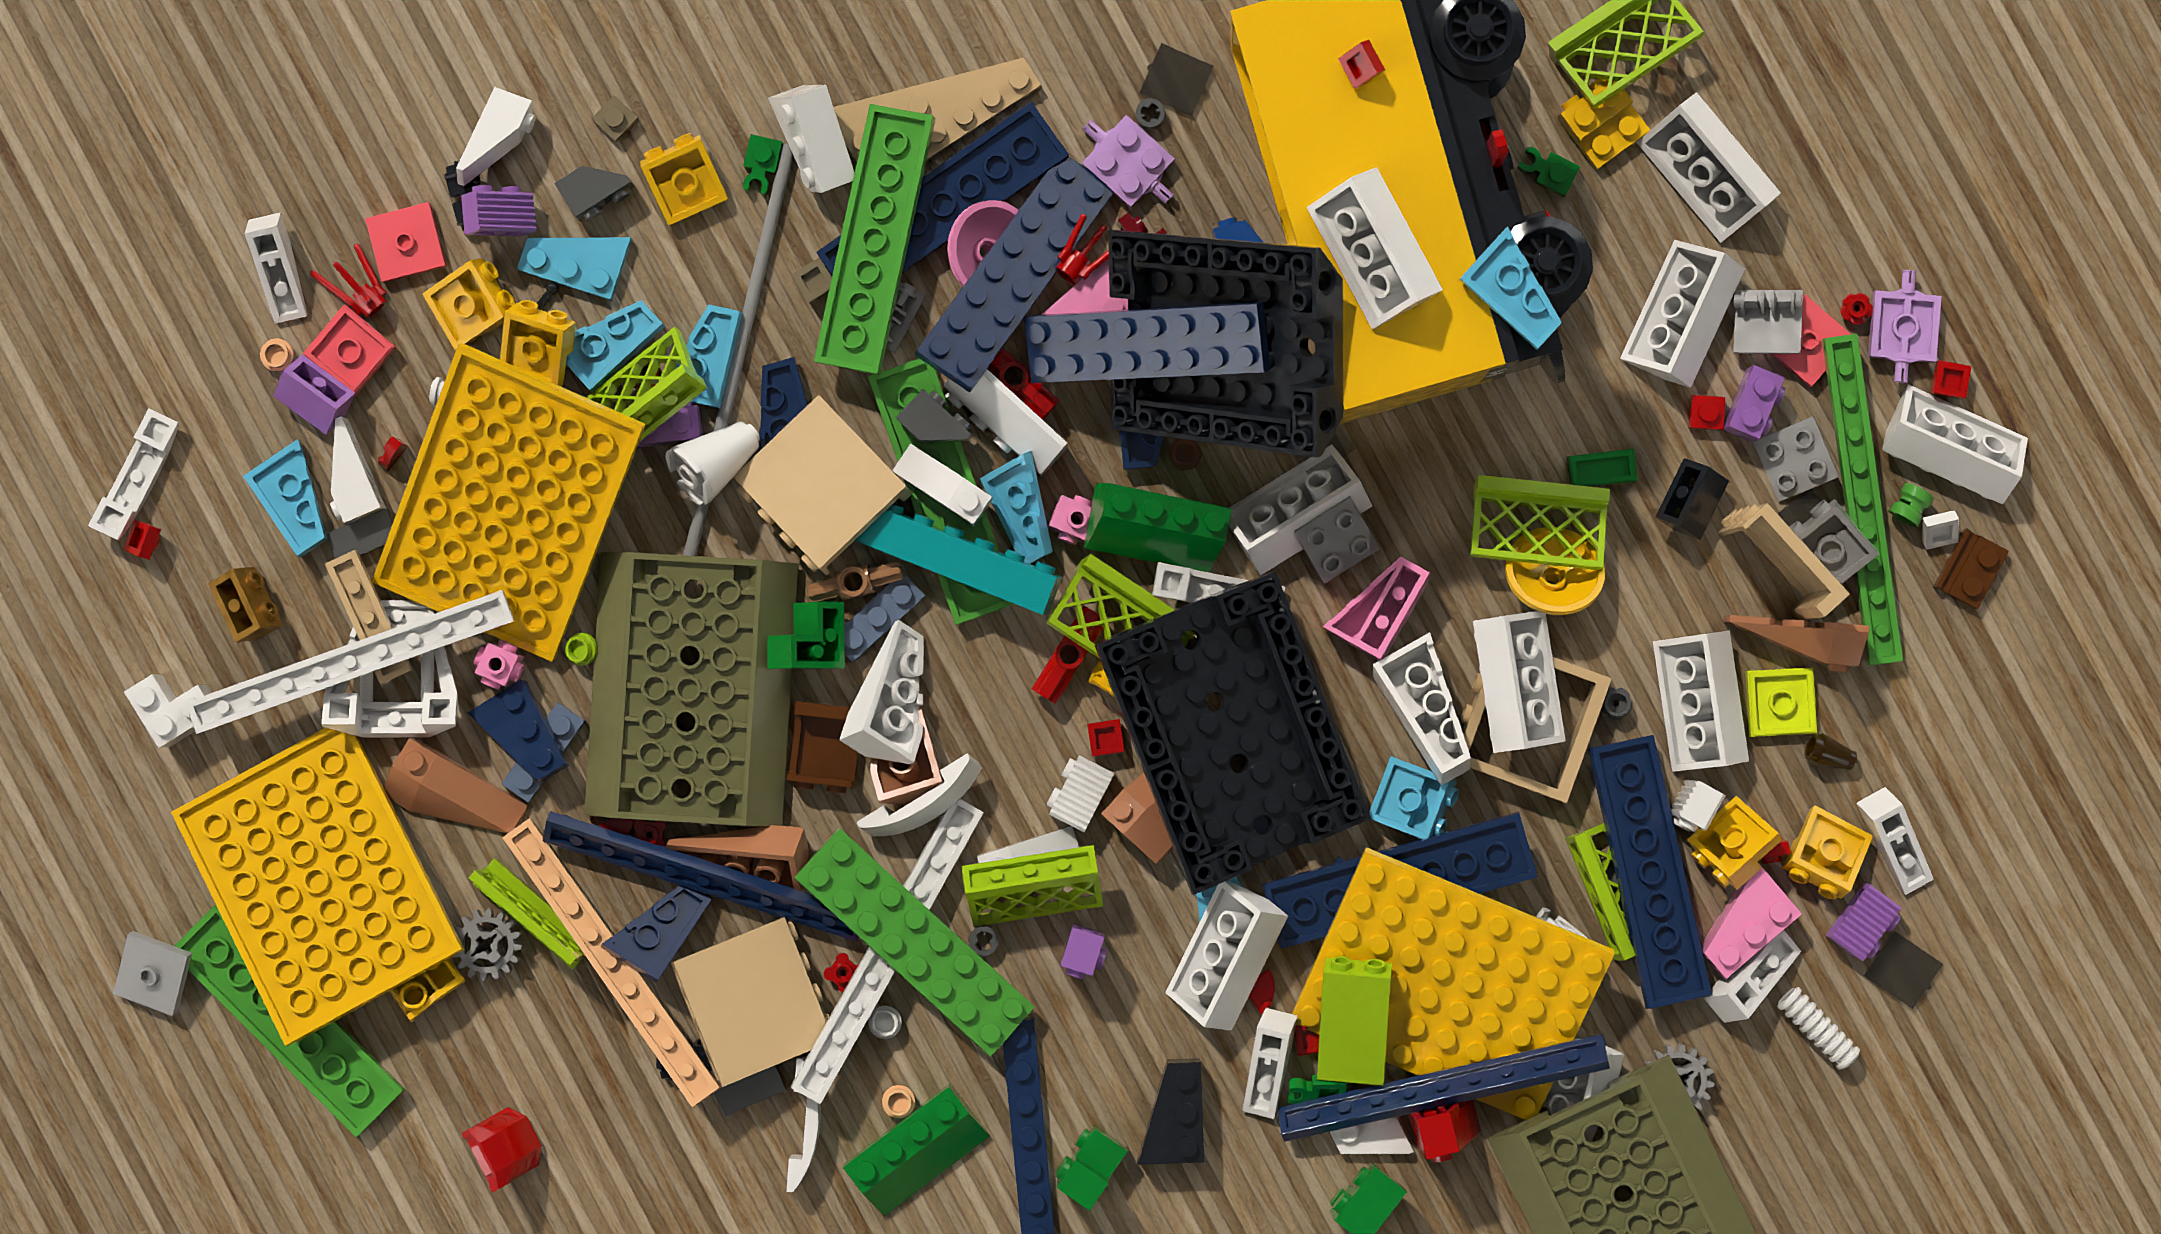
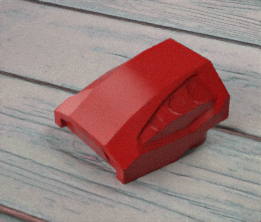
[461,1107,542,1193]

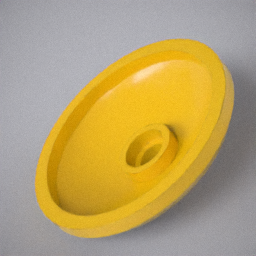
[1505,527,1605,615]

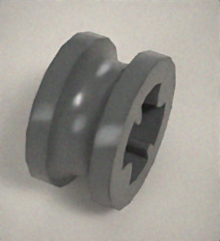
[1136,98,1166,130]
[969,926,999,956]

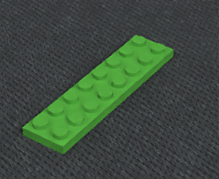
[814,104,936,376]
[868,359,1015,625]
[793,828,1035,1057]
[174,904,405,1138]

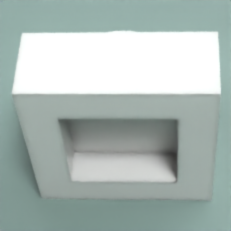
[1922,510,1959,550]

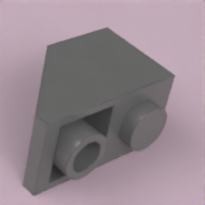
[554,166,635,221]
[896,389,972,443]

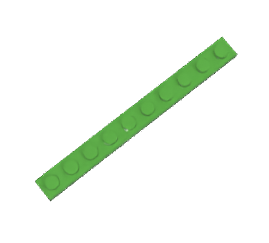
[1822,334,1903,666]

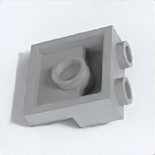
[1789,499,1879,584]

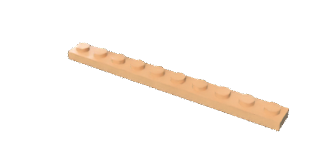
[502,818,721,1108]

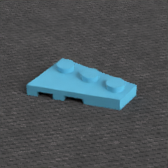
[1459,226,1562,349]
[517,237,632,301]
[566,300,665,392]
[674,304,743,409]
[243,439,327,558]
[980,451,1053,564]

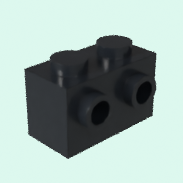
[1655,458,1729,540]

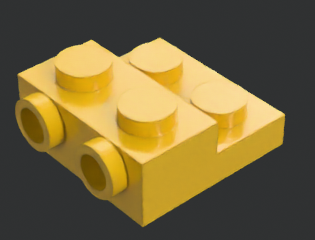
[1557,79,1650,171]
[640,133,728,226]
[422,258,515,350]
[500,300,576,387]
[1687,796,1782,890]
[1782,805,1873,899]

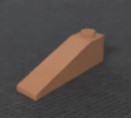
[1723,615,1869,672]
[870,706,944,804]
[384,738,529,833]
[1101,772,1173,865]
[667,825,809,892]

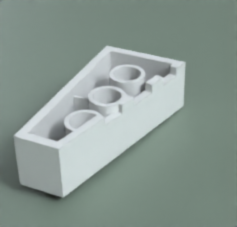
[1373,632,1471,786]

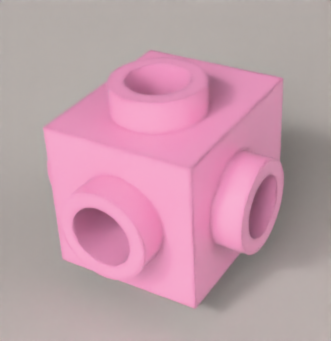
[1047,495,1092,546]
[474,639,525,690]

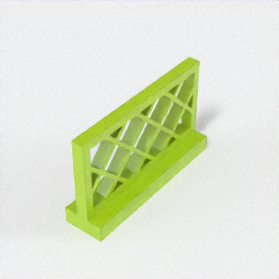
[1548,0,1704,109]
[586,326,707,442]
[1470,475,1610,571]
[1046,554,1195,659]
[1565,823,1635,961]
[962,845,1104,927]
[469,858,585,970]

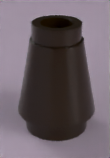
[1804,733,1857,770]

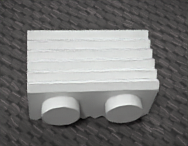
[1046,755,1114,832]
[1670,780,1726,833]

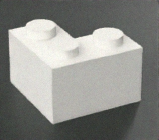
[124,674,212,748]

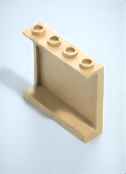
[733,395,913,575]
[1718,503,1850,620]
[670,917,830,1087]

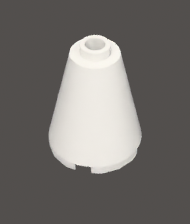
[666,422,760,505]

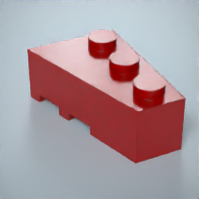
[1409,1100,1481,1163]

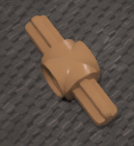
[807,561,904,602]

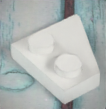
[1330,1117,1414,1154]

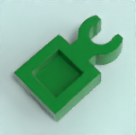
[743,134,783,196]
[1517,147,1580,197]
[1287,1075,1346,1104]

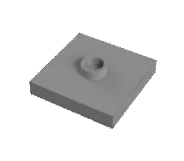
[113,931,192,1016]

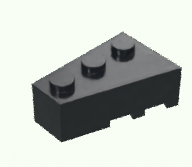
[1137,1058,1204,1165]

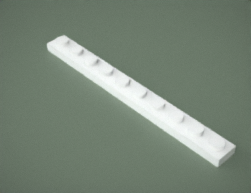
[185,590,515,734]
[790,799,984,1104]

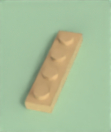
[325,550,412,684]

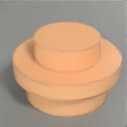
[260,338,294,372]
[882,1085,915,1118]

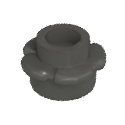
[1601,687,1632,720]

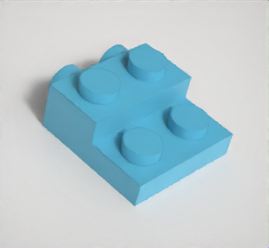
[1369,756,1459,839]

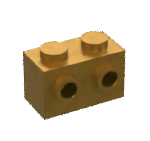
[208,567,282,643]

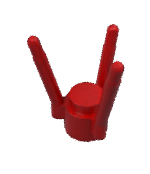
[1055,214,1109,285]
[309,243,387,318]

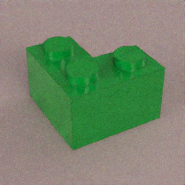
[767,602,845,669]
[1055,1125,1128,1211]
[1330,1163,1407,1234]

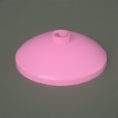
[947,200,1019,286]

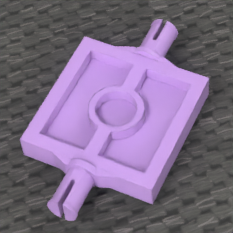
[1082,115,1175,209]
[1868,270,1942,383]

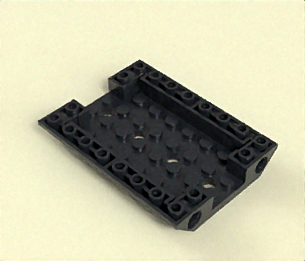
[1108,230,1343,458]
[1094,571,1371,895]

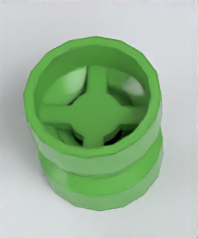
[1888,483,1934,527]

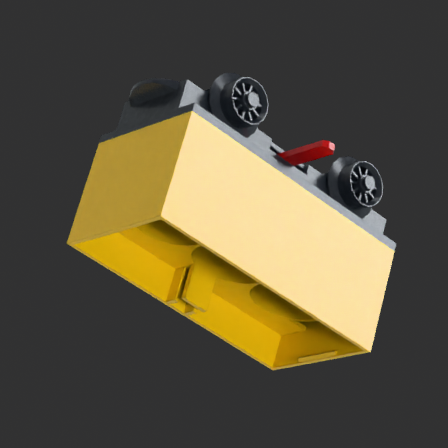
[1230,0,1593,424]

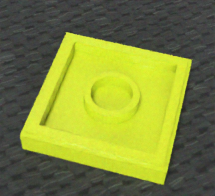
[1745,667,1817,737]

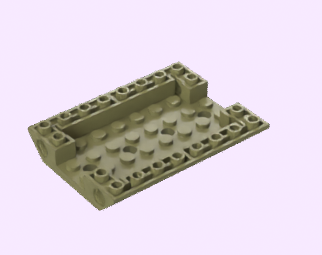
[584,552,799,826]
[1487,1055,1756,1234]

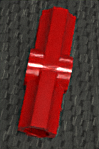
[988,347,1060,420]
[1031,605,1103,704]

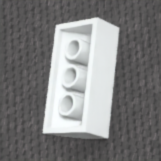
[1636,92,1781,243]
[1307,167,1443,329]
[1620,240,1745,388]
[944,369,1068,477]
[1882,384,2028,504]
[1229,444,1372,576]
[1473,611,1566,753]
[1653,630,1749,772]
[1165,881,1288,1030]

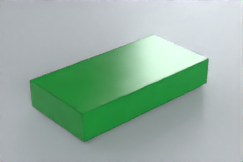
[1567,448,1638,487]

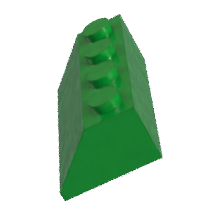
[1084,483,1232,572]
[843,1082,990,1216]

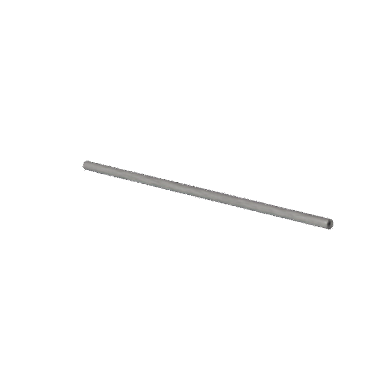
[683,143,794,593]

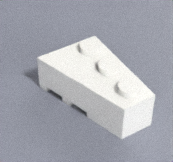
[768,85,855,193]

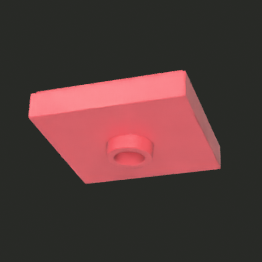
[365,202,447,283]
[1771,294,1851,388]
[303,304,397,397]

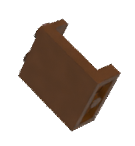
[787,701,859,793]

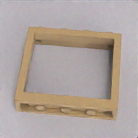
[1460,657,1612,803]

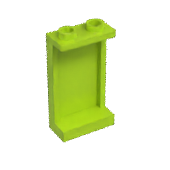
[1317,956,1392,1085]

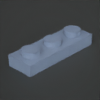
[844,572,926,662]
[502,702,586,803]

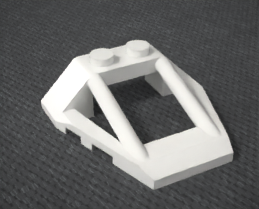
[322,600,458,738]

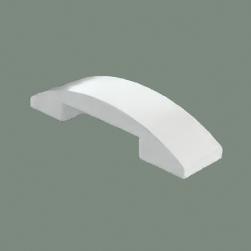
[88,408,180,541]
[1152,562,1285,603]
[857,753,982,836]
[786,1055,821,1192]

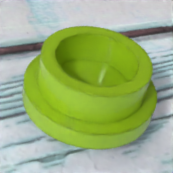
[565,633,598,666]

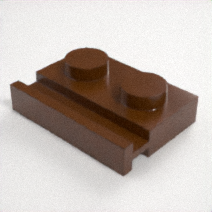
[1933,528,2009,609]

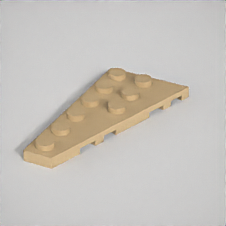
[833,57,1042,162]

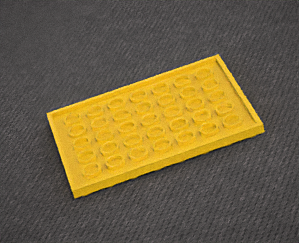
[372,343,646,662]
[171,727,465,1046]
[1291,847,1615,1120]

